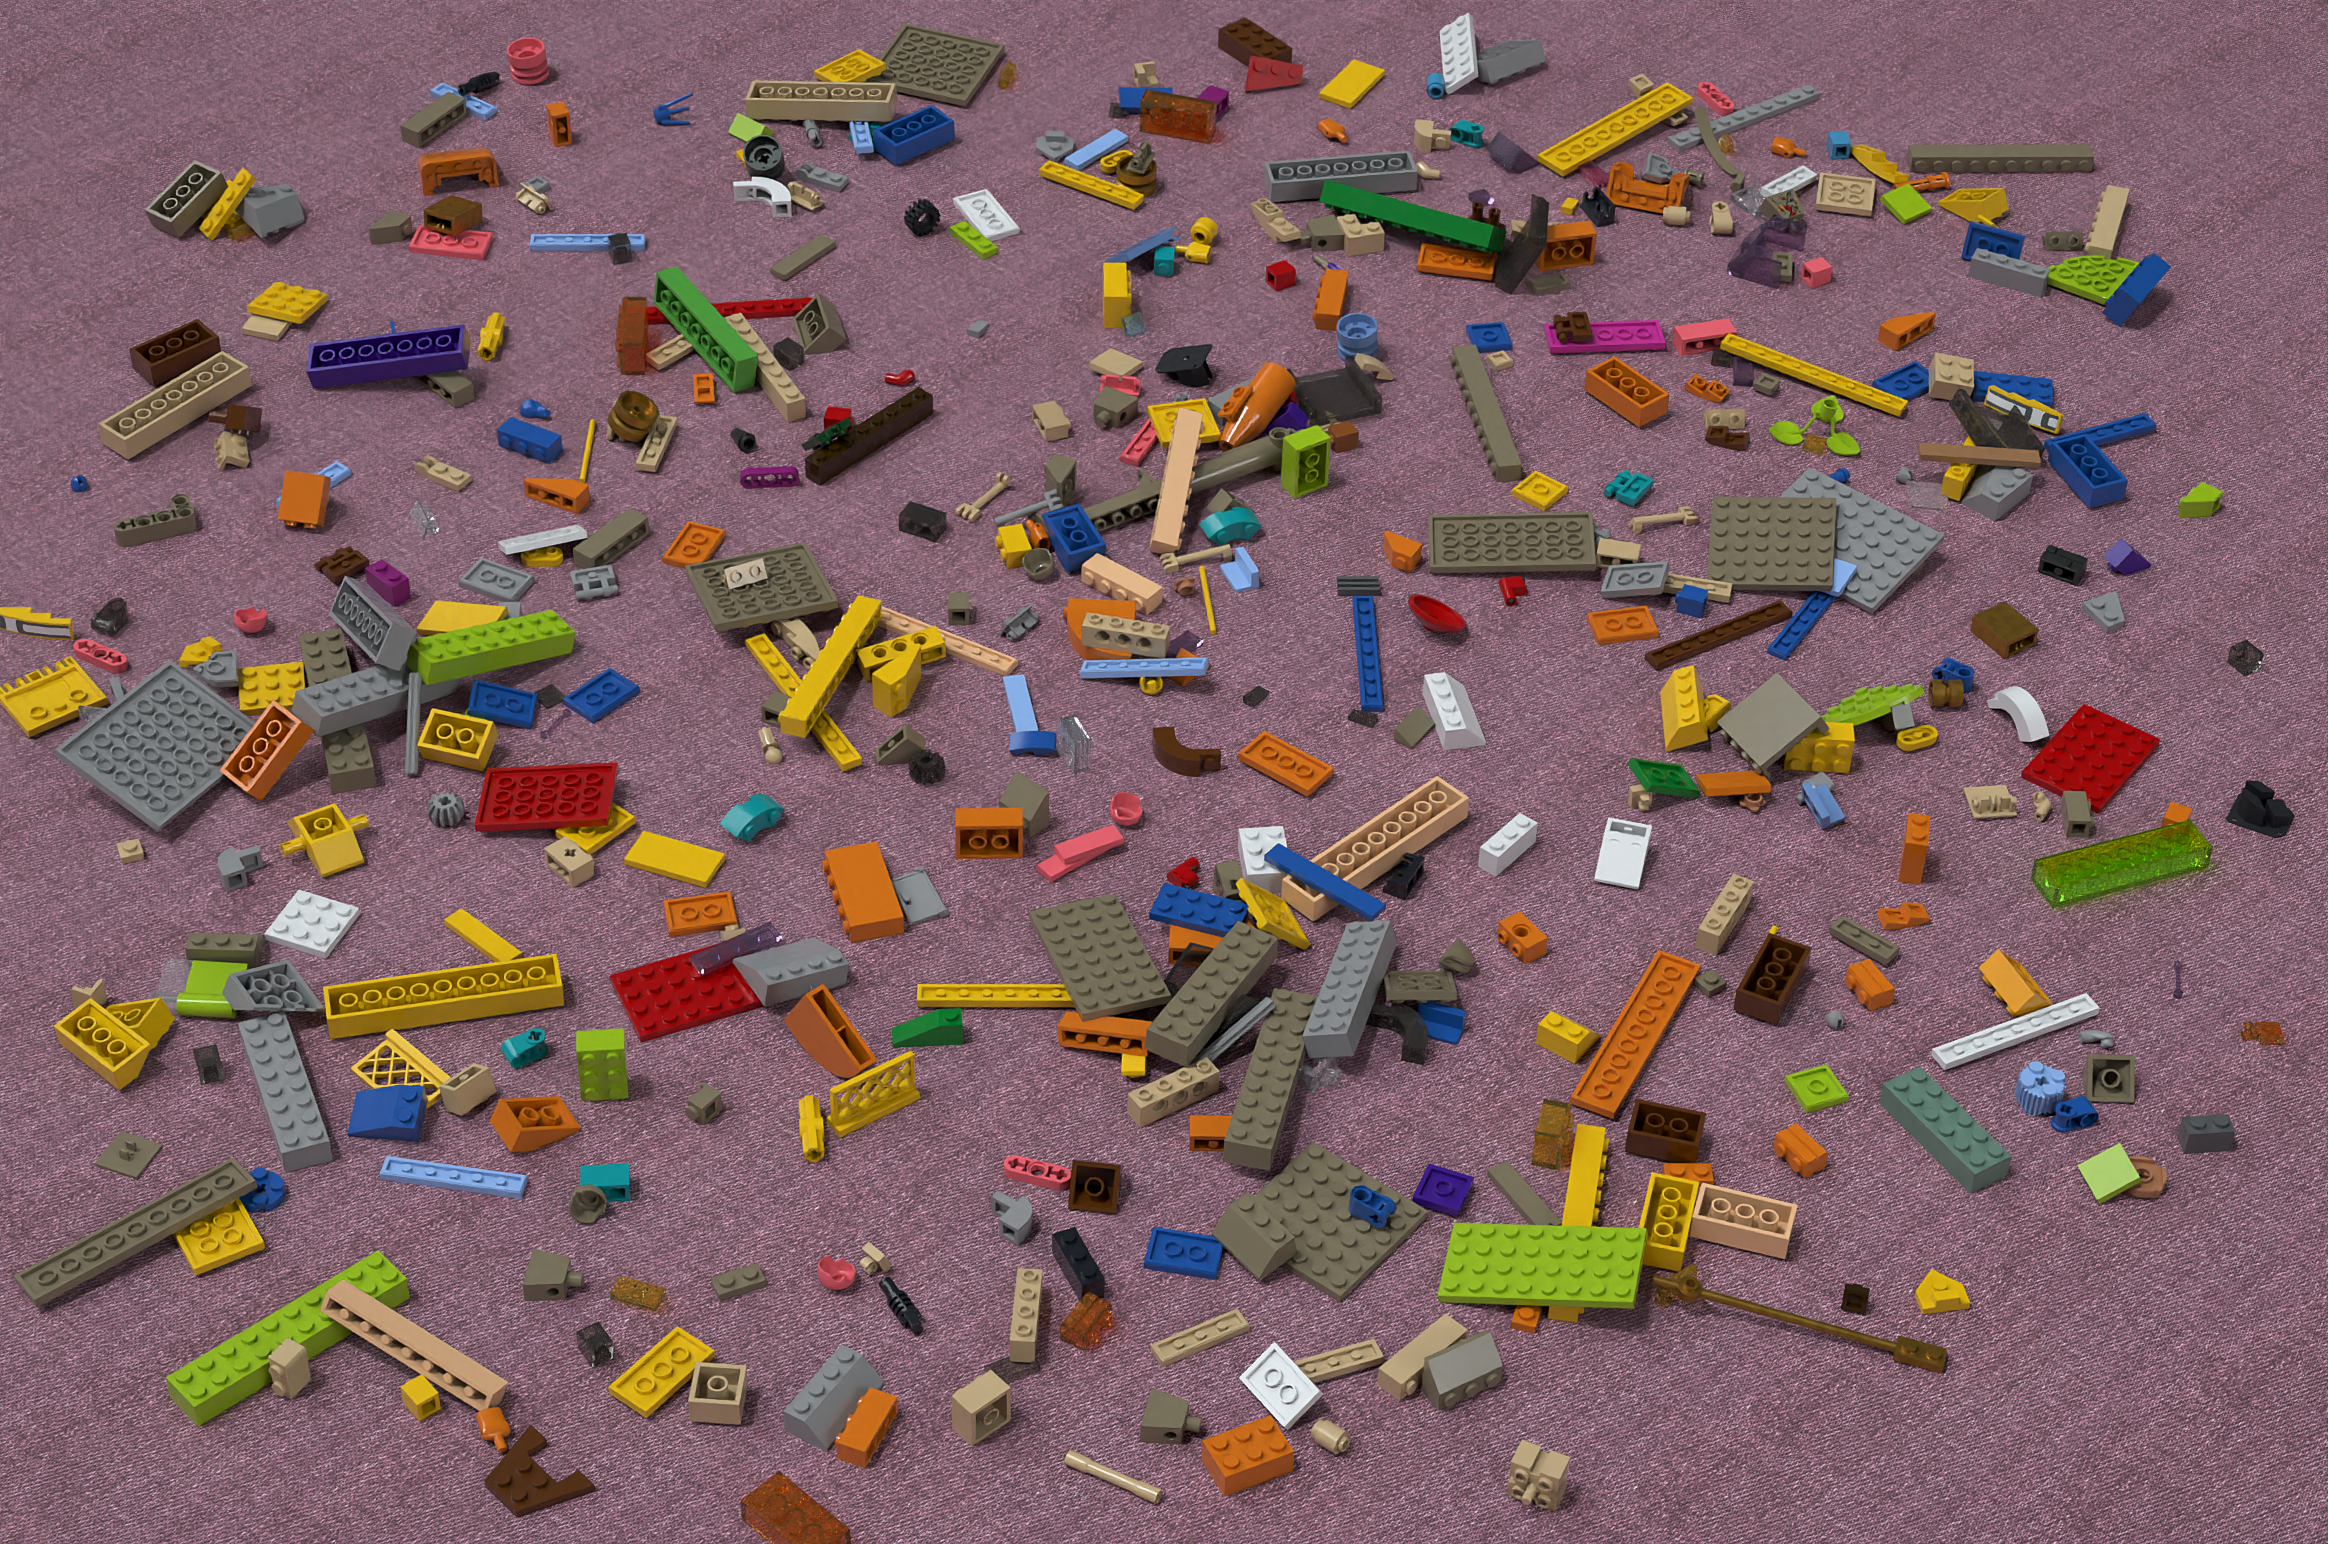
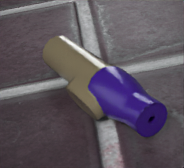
[1312,254,1341,270]

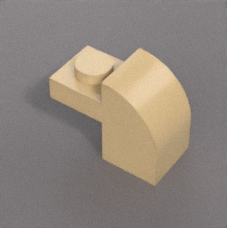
[1414,119,1451,153]

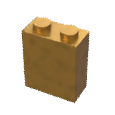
[424,195,482,236]
[1971,601,2039,659]

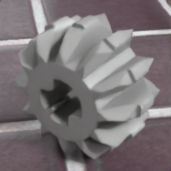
[427,791,465,828]

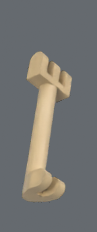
[955,472,1011,522]
[1629,506,1699,535]
[1160,544,1232,573]

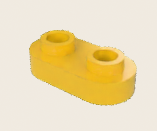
[1100,150,1133,174]
[521,546,563,567]
[1896,725,1938,751]

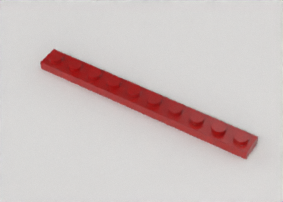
[621,297,813,327]

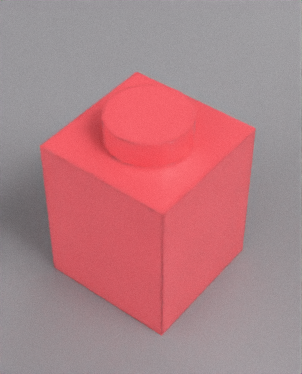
[1801,257,1833,288]

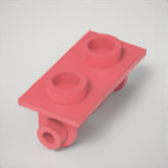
[1099,374,1141,397]

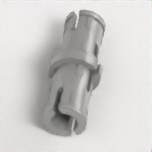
[803,119,822,147]

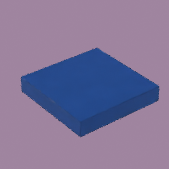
[1466,322,1512,353]

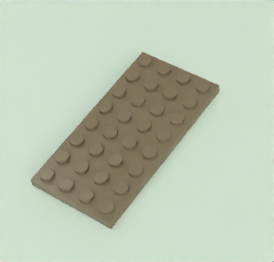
[1428,512,1596,574]
[1029,894,1171,1022]

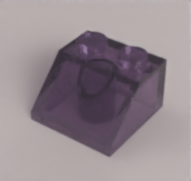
[1486,132,1540,174]

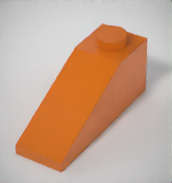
[1878,312,1936,351]
[523,478,590,514]

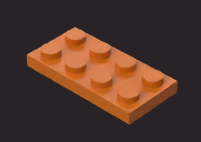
[1416,243,1497,280]
[1238,731,1334,797]

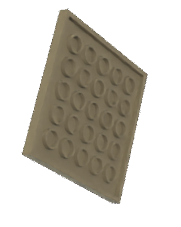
[866,23,1005,107]
[1707,497,1836,591]
[685,542,839,632]
[1254,1142,1428,1302]

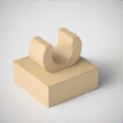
[1628,784,1653,811]
[859,1242,891,1276]

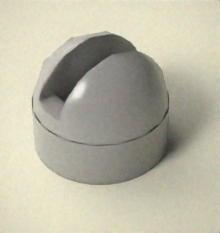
[1896,466,1913,483]
[1824,1010,1845,1029]

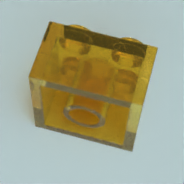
[1531,1099,1575,1171]

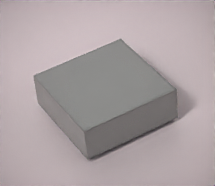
[524,176,550,194]

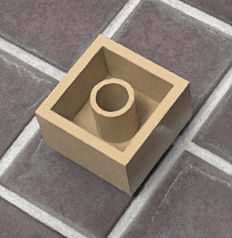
[1929,352,1974,404]
[688,1362,748,1425]
[952,1370,1011,1446]

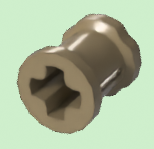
[1683,167,1705,187]

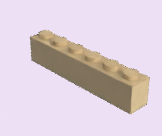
[2084,185,2130,259]

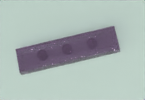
[690,922,782,976]

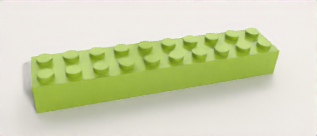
[166,1250,410,1427]

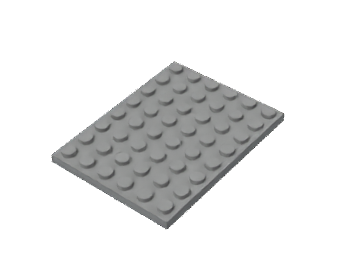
[1780,467,1945,614]
[54,660,255,832]

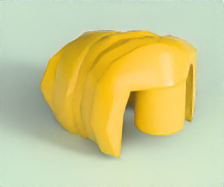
[1140,676,1163,695]

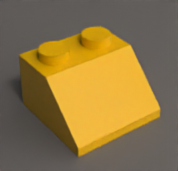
[1536,1011,1601,1064]

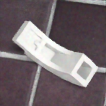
[733,177,792,217]
[1987,686,2050,742]

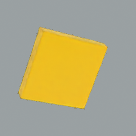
[1512,470,1568,512]

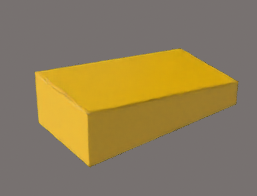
[1561,197,1579,215]

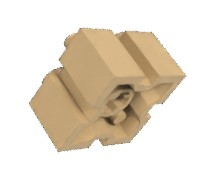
[1507,1440,1570,1512]

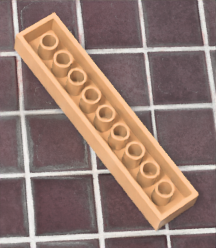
[1281,776,1469,922]

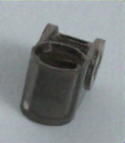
[91,598,130,637]

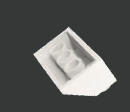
[1423,672,1486,750]

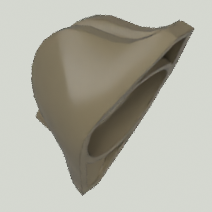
[1438,938,1476,973]

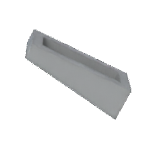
[968,319,989,338]

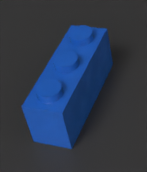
[497,417,563,464]

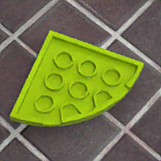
[2047,255,2139,305]
[1821,684,1925,726]

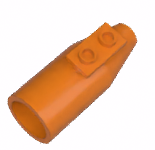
[1217,362,1296,452]

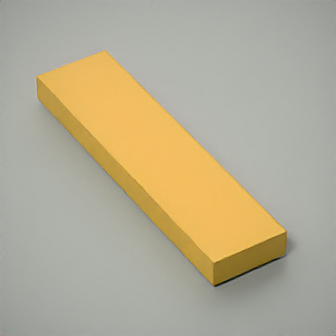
[444,908,523,962]

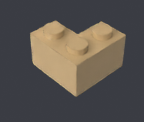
[1337,214,1385,257]

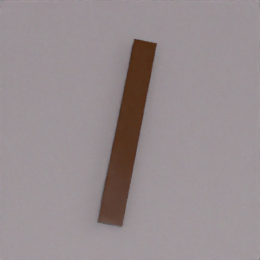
[1644,600,1793,671]

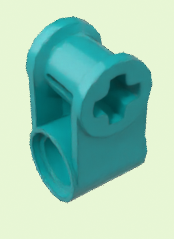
[1449,119,1484,148]
[500,1028,548,1069]

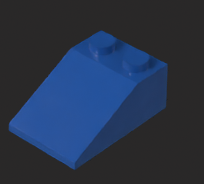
[1042,504,1106,573]
[347,1084,428,1142]

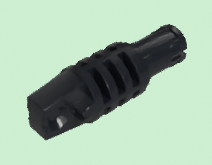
[458,71,500,96]
[879,1277,923,1335]

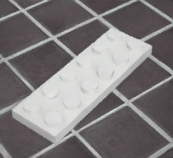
[1440,12,1478,95]

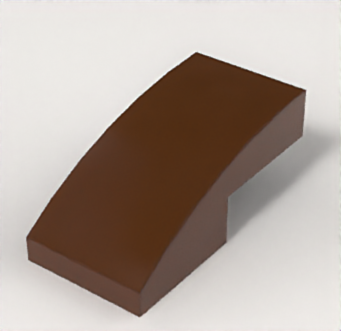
[1705,426,1750,451]

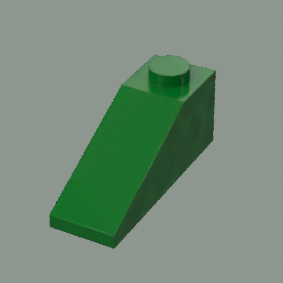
[892,1008,963,1048]

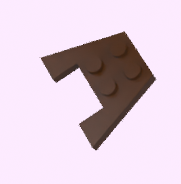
[485,1425,595,1518]

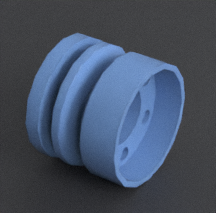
[1337,313,1378,365]

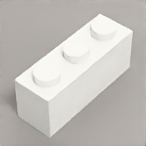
[1478,813,1538,876]

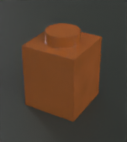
[1328,421,1359,453]

